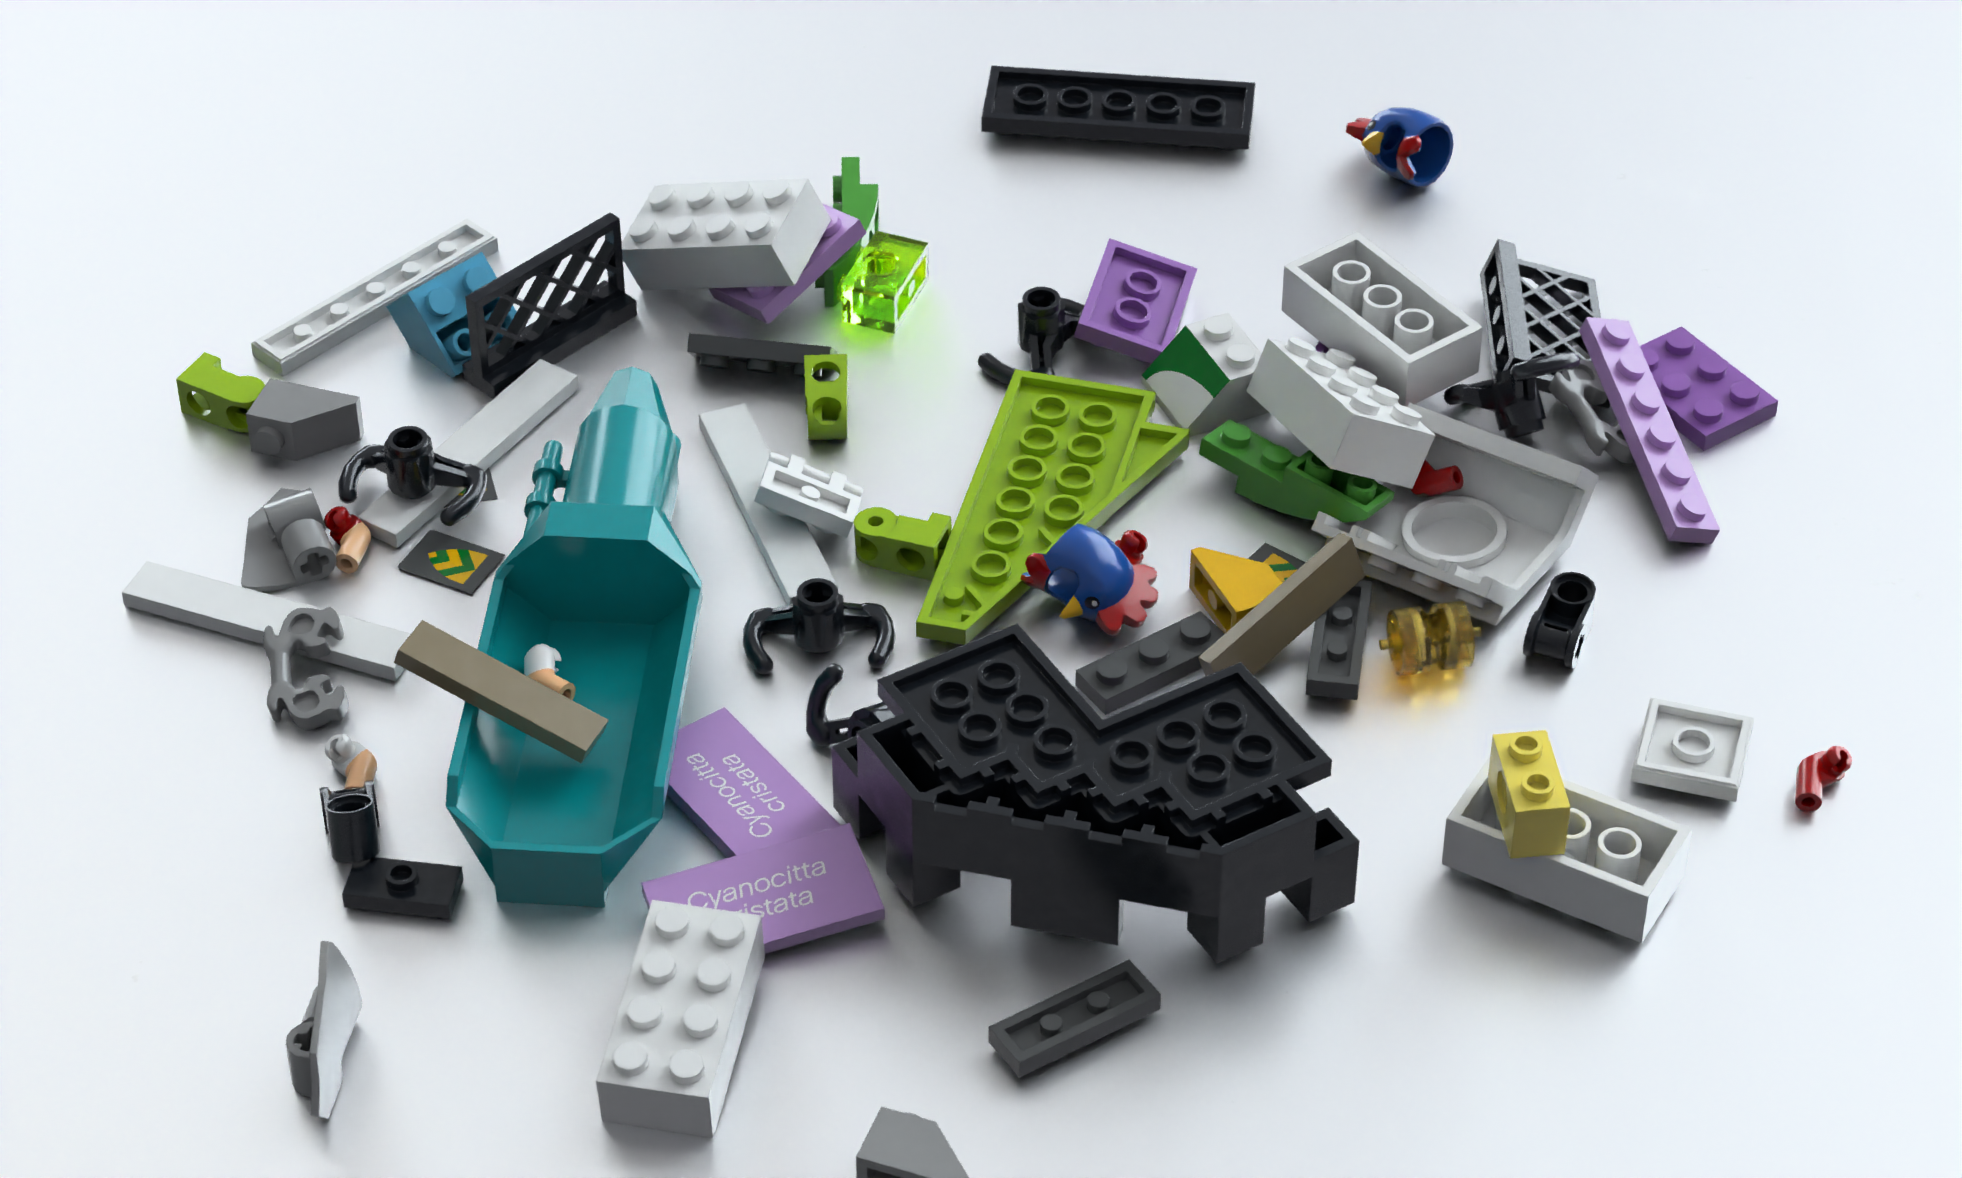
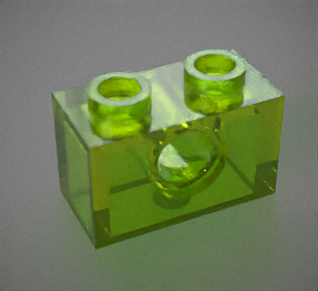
[837,230,929,334]

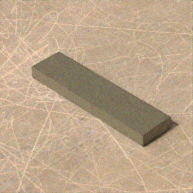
[1198,533,1365,677]
[394,620,608,763]

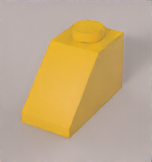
[1189,547,1284,633]

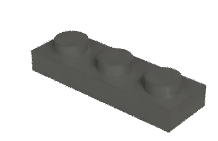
[687,333,837,377]
[1305,580,1372,700]
[1075,611,1225,715]
[988,959,1161,1078]

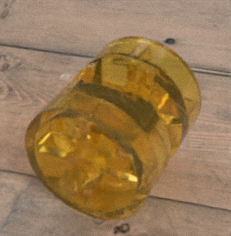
[1379,601,1482,676]

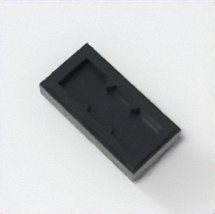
[342,857,463,919]

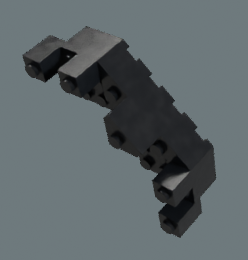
[831,623,1360,964]

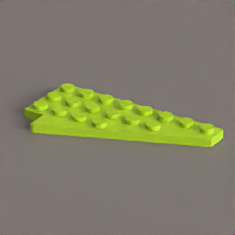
[916,369,1190,645]

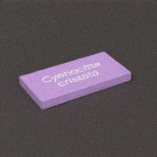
[667,707,840,858]
[641,823,885,954]

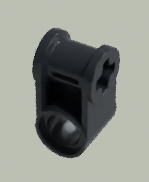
[1523,572,1596,669]
[319,780,381,863]

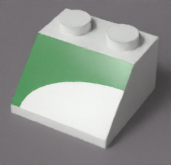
[1141,313,1269,437]

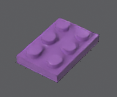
[1074,238,1197,364]
[1640,326,1778,451]

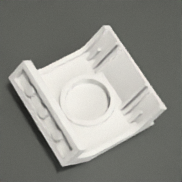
[1311,402,1599,626]

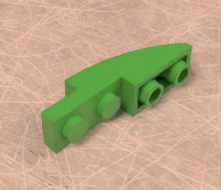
[815,157,879,307]
[1199,419,1395,522]

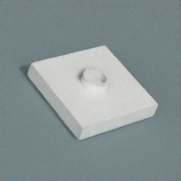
[1630,697,1754,802]

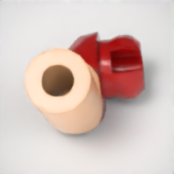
[324,506,371,573]

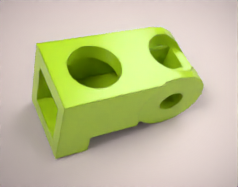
[176,352,265,433]
[804,354,848,440]
[854,507,952,581]

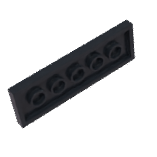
[981,65,1256,150]

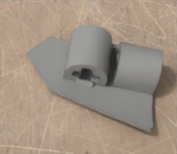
[241,488,337,592]
[286,941,362,1119]

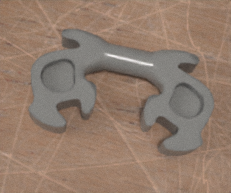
[1548,359,1635,464]
[263,607,349,730]

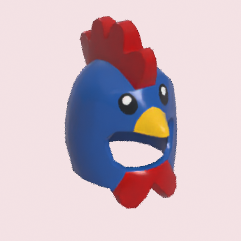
[1345,107,1454,187]
[1020,524,1158,636]

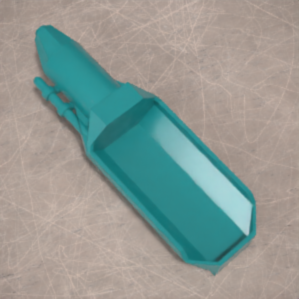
[446,366,703,908]

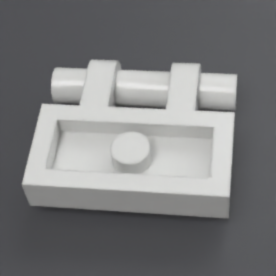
[754,452,863,538]

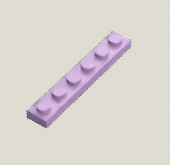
[1579,317,1720,544]

